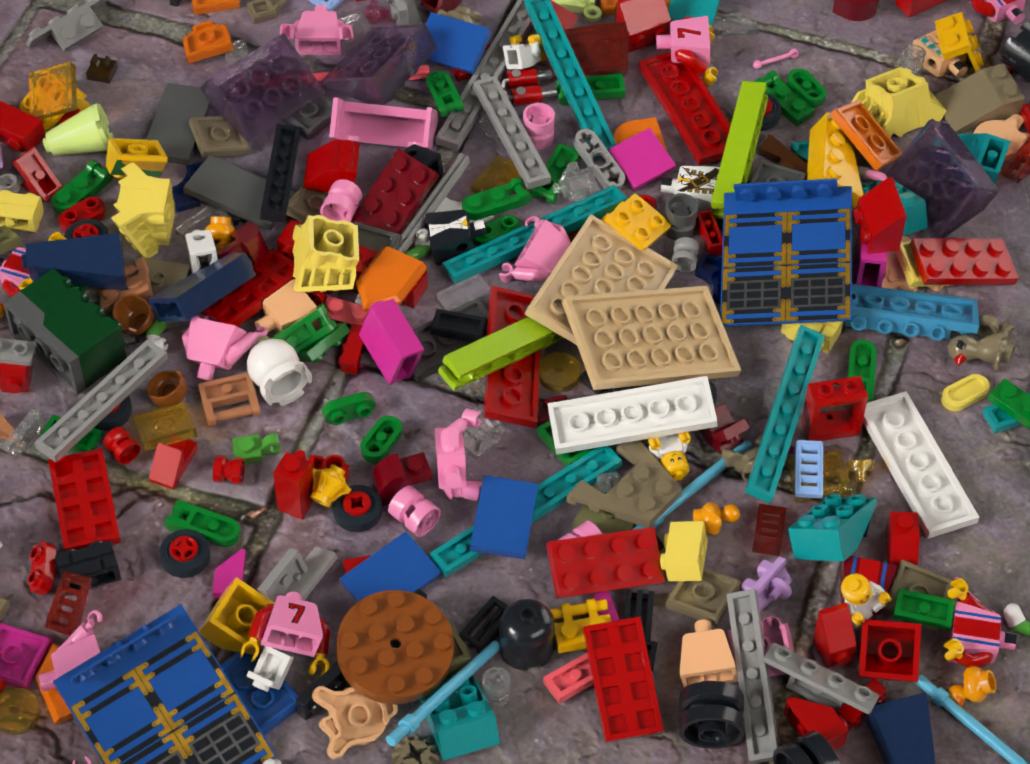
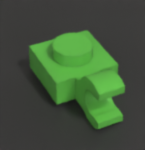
[232,434,281,465]

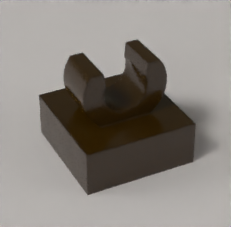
[86,54,118,84]

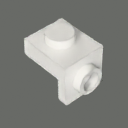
[246,646,294,692]

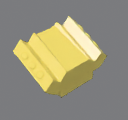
[851,67,947,138]
[111,162,175,258]
[292,215,359,292]

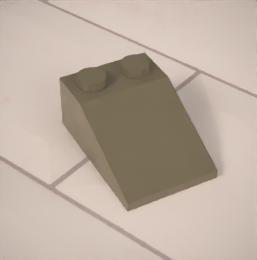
[935,63,1025,134]

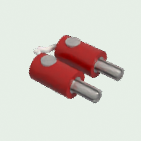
[502,67,558,106]

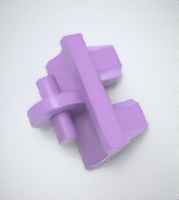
[741,557,792,612]

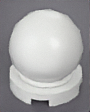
[247,338,312,406]

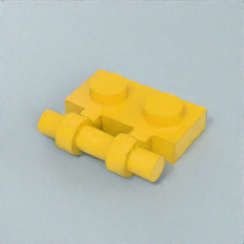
[550,598,611,653]

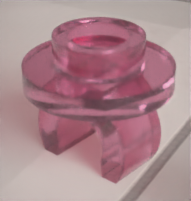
[365,0,390,24]

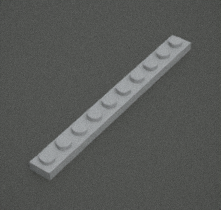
[435,0,533,151]

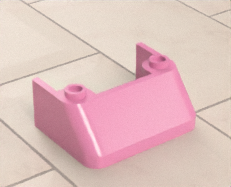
[329,97,439,150]

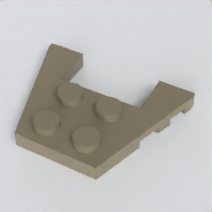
[566,440,682,528]

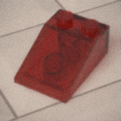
[555,22,629,79]

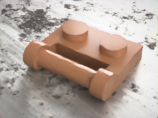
[98,257,153,314]
[198,372,261,427]

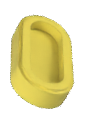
[941,374,990,412]

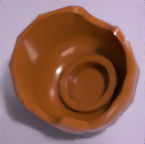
[112,294,155,336]
[146,370,187,408]

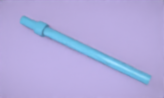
[632,439,752,530]
[386,641,500,746]
[914,674,1029,764]

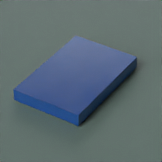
[413,12,493,75]
[470,475,538,559]
[340,532,441,602]
[220,652,299,735]

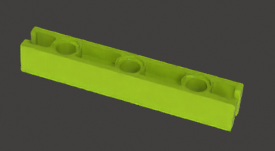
[711,81,768,219]
[438,317,564,391]

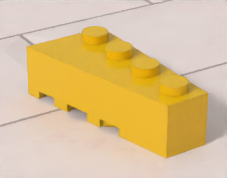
[807,111,864,211]

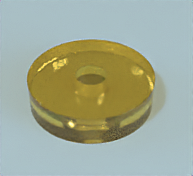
[539,352,581,392]
[0,688,41,735]

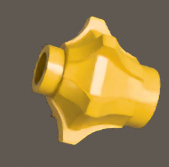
[310,464,351,508]

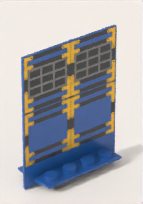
[720,178,852,326]
[53,604,277,764]

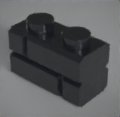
[55,540,121,596]

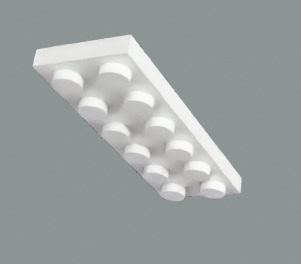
[547,376,718,455]
[863,391,979,539]

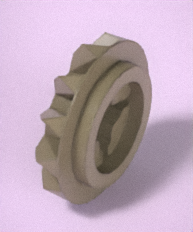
[392,734,439,764]

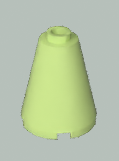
[43,103,114,156]

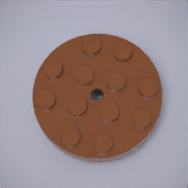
[336,590,454,704]

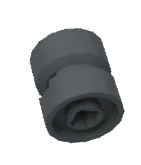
[665,193,698,240]

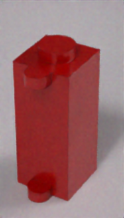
[273,450,314,519]

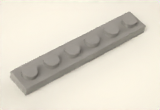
[473,75,551,190]
[34,339,168,462]
[726,589,779,764]

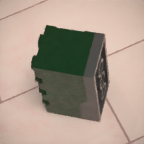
[3,268,127,395]

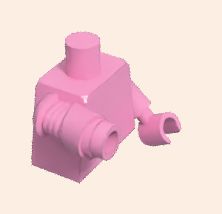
[435,409,482,501]

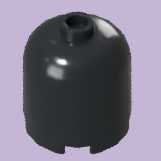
[999,22,1030,82]
[498,599,555,671]

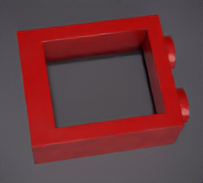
[801,376,868,441]

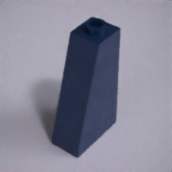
[22,233,127,291]
[148,252,256,322]
[866,692,936,764]

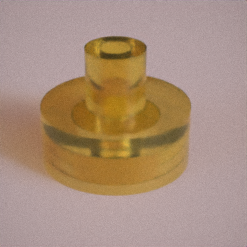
[847,459,875,482]

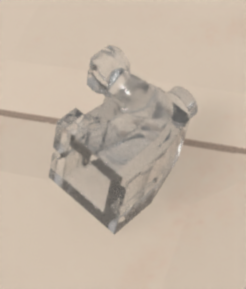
[553,162,599,202]
[463,406,506,460]

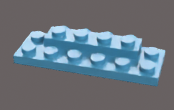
[845,284,979,340]

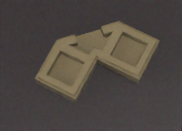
[246,0,288,24]

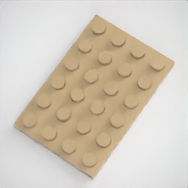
[525,214,679,345]
[562,286,741,390]

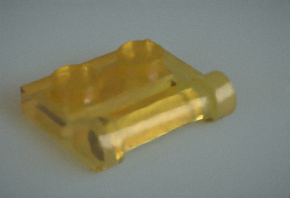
[786,450,851,503]

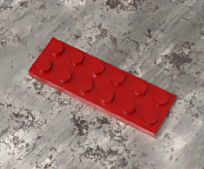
[638,52,731,166]
[483,286,540,428]

